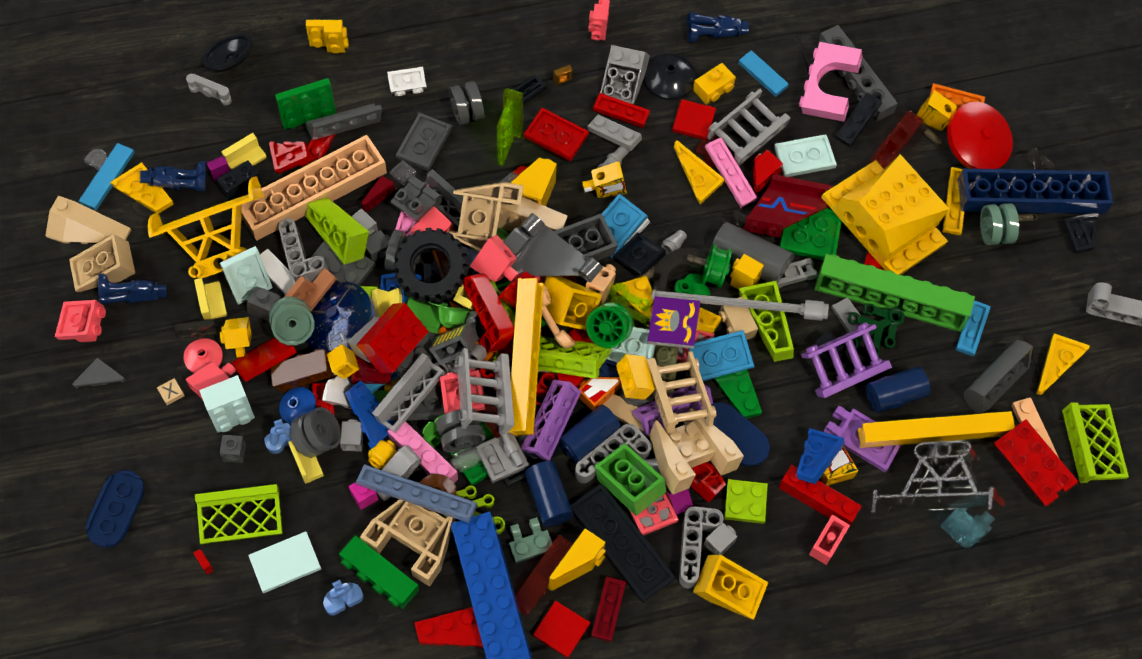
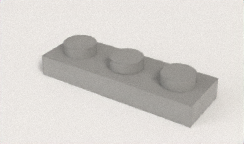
[587,115,642,151]

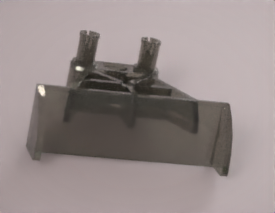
[872,440,1005,517]

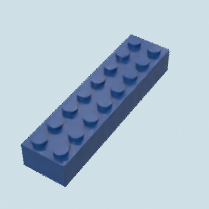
[451,512,533,659]

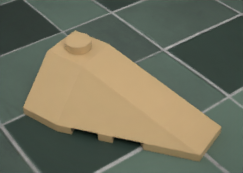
[45,196,131,244]

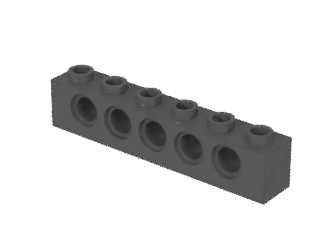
[818,25,898,122]

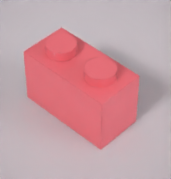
[809,515,850,565]

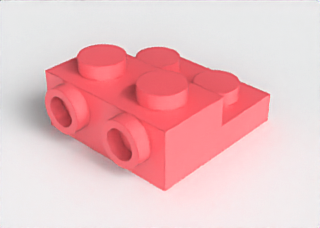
[589,0,610,40]
[55,300,106,342]
[440,369,485,414]

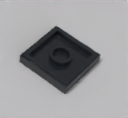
[613,232,666,277]

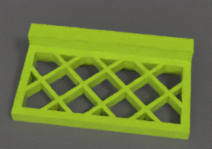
[538,336,612,379]
[1062,403,1129,483]
[195,484,283,544]

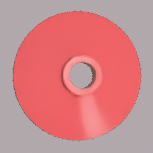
[183,338,223,373]

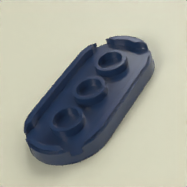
[704,402,770,467]
[86,470,145,548]

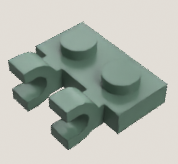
[509,517,554,563]

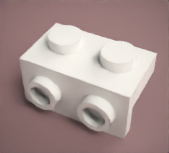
[387,67,427,96]

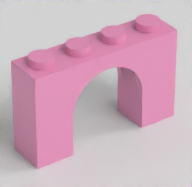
[799,42,863,122]

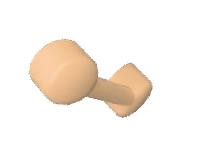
[542,285,576,349]

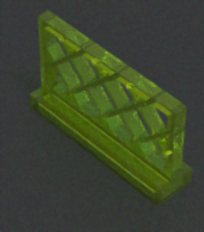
[497,88,523,166]

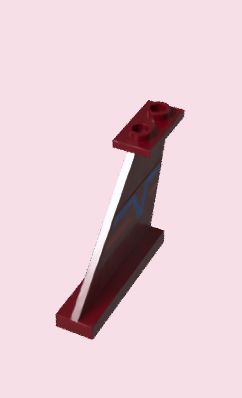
[744,174,834,238]

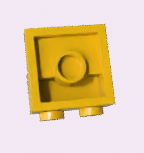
[306,20,349,53]

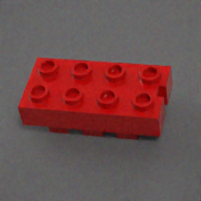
[994,419,1078,508]

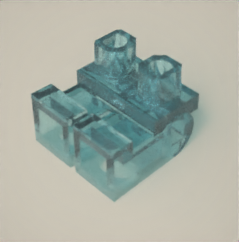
[940,502,995,548]

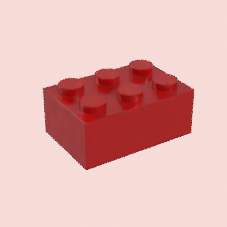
[356,303,429,373]

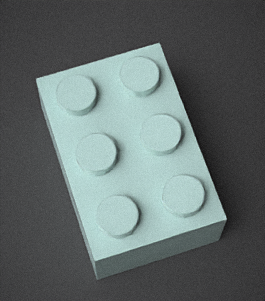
[199,375,255,433]

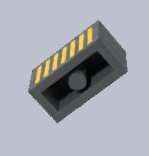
[429,323,478,364]

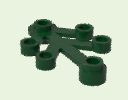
[842,304,905,357]

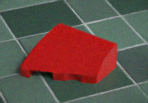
[691,461,726,503]

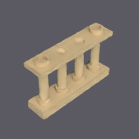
[647,351,716,434]

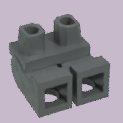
[391,175,442,222]

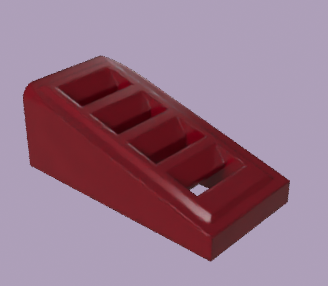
[361,176,395,213]

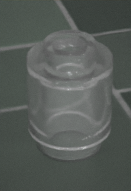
[450,446,482,472]

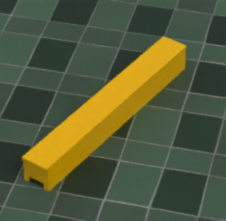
[508,278,544,436]
[858,411,1015,448]

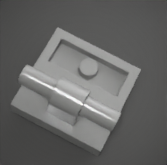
[475,433,529,484]

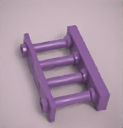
[801,322,892,398]

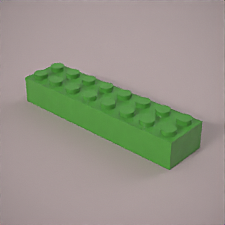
[814,254,975,332]

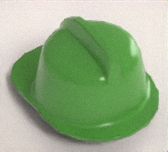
[428,302,473,329]

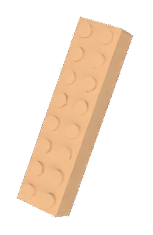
[241,135,387,241]

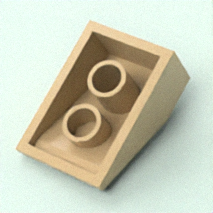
[69,234,135,292]

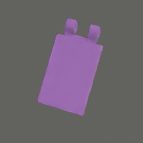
[823,406,901,472]

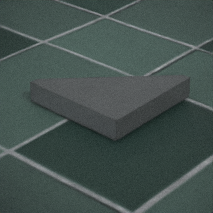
[72,358,125,388]

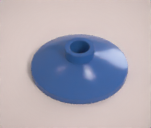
[279,387,316,424]

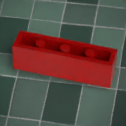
[779,465,862,529]

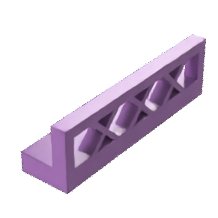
[521,380,581,461]
[632,385,713,436]

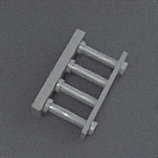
[707,89,790,166]
[455,348,514,434]

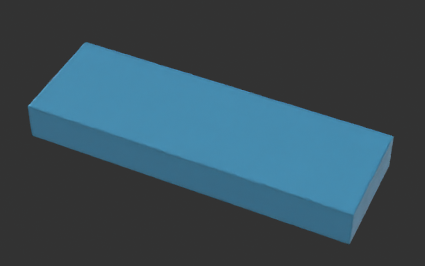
[738,50,789,97]
[955,300,991,357]

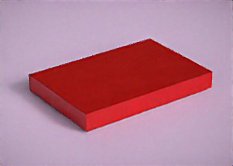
[523,108,589,162]
[231,337,296,382]

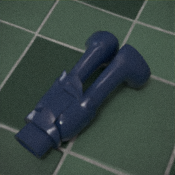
[687,12,749,43]
[140,161,206,192]
[98,273,167,305]

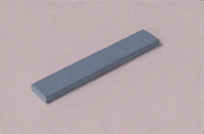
[356,464,477,523]

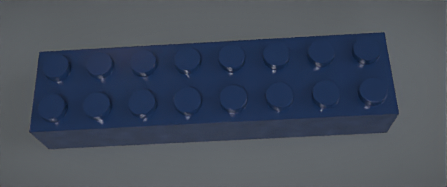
[957,168,1113,214]

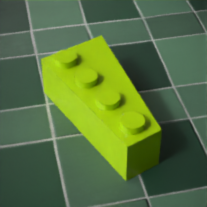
[305,197,369,265]
[739,281,794,362]

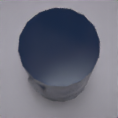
[866,366,930,413]
[558,404,621,463]
[524,461,574,527]

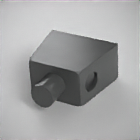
[247,286,281,322]

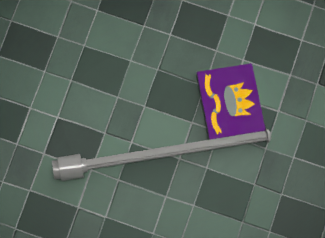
[647,289,829,349]

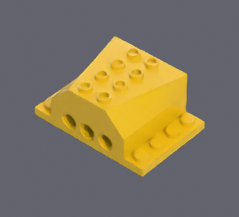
[821,154,949,275]

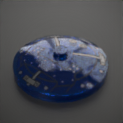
[306,282,375,353]

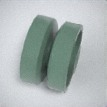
[980,203,1019,245]
[269,296,315,345]

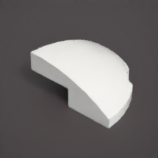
[322,374,355,409]

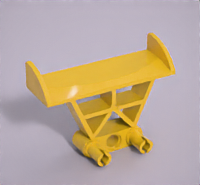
[148,176,265,278]

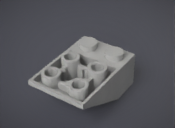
[600,45,650,104]

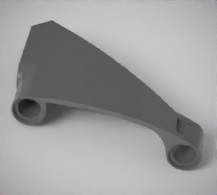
[504,213,603,283]

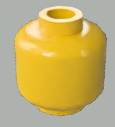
[368,440,397,470]

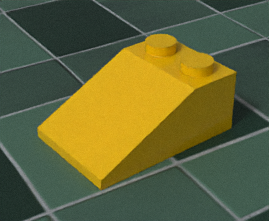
[549,529,606,591]
[693,554,768,620]

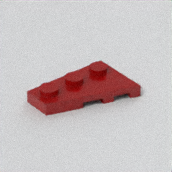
[415,607,484,648]

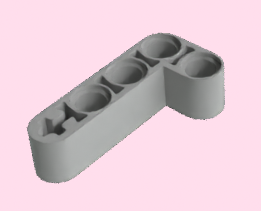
[278,218,329,282]
[1086,282,1142,326]
[575,423,651,483]
[679,507,724,589]

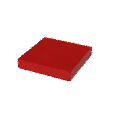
[672,99,716,141]
[533,601,590,658]

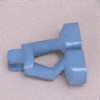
[264,419,294,454]
[323,580,364,616]

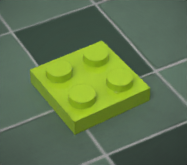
[724,479,768,524]

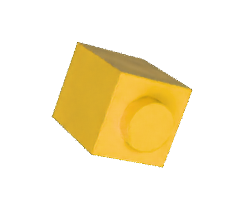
[327,344,359,380]

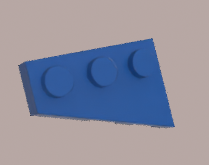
[345,380,396,449]
[797,428,845,484]

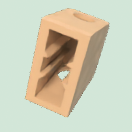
[586,264,616,307]

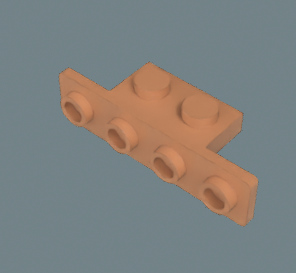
[283,268,336,321]

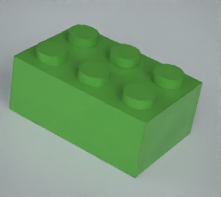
[595,443,666,516]

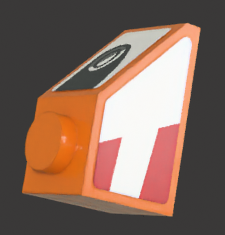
[578,377,622,411]

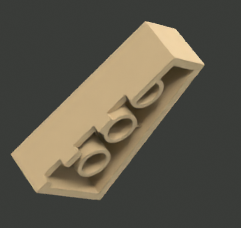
[497,197,567,232]

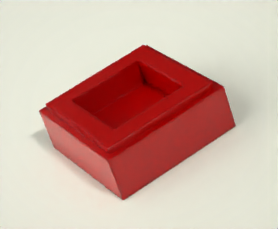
[194,549,213,575]

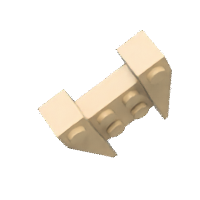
[447,182,523,252]
[649,408,744,495]
[360,499,456,587]

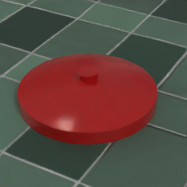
[947,102,1013,169]

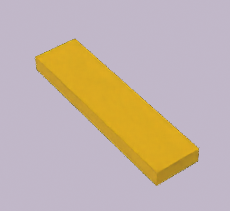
[942,167,964,235]

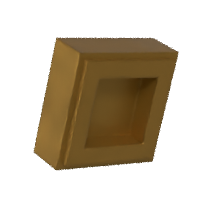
[553,65,572,85]

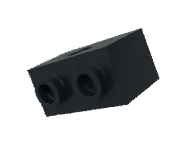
[217,160,261,201]

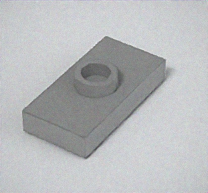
[831,298,861,333]

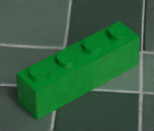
[339,535,419,609]

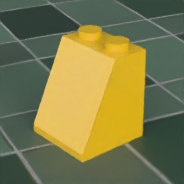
[511,158,557,206]
[544,276,602,330]

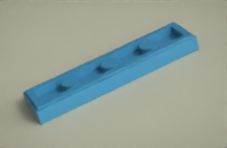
[79,143,135,211]

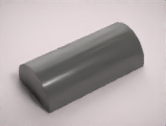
[713,222,794,284]
[964,340,1033,414]

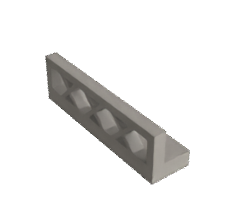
[372,353,445,433]

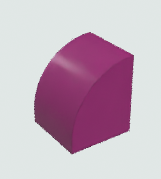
[206,156,230,182]
[666,486,693,515]

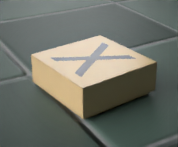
[157,378,184,405]

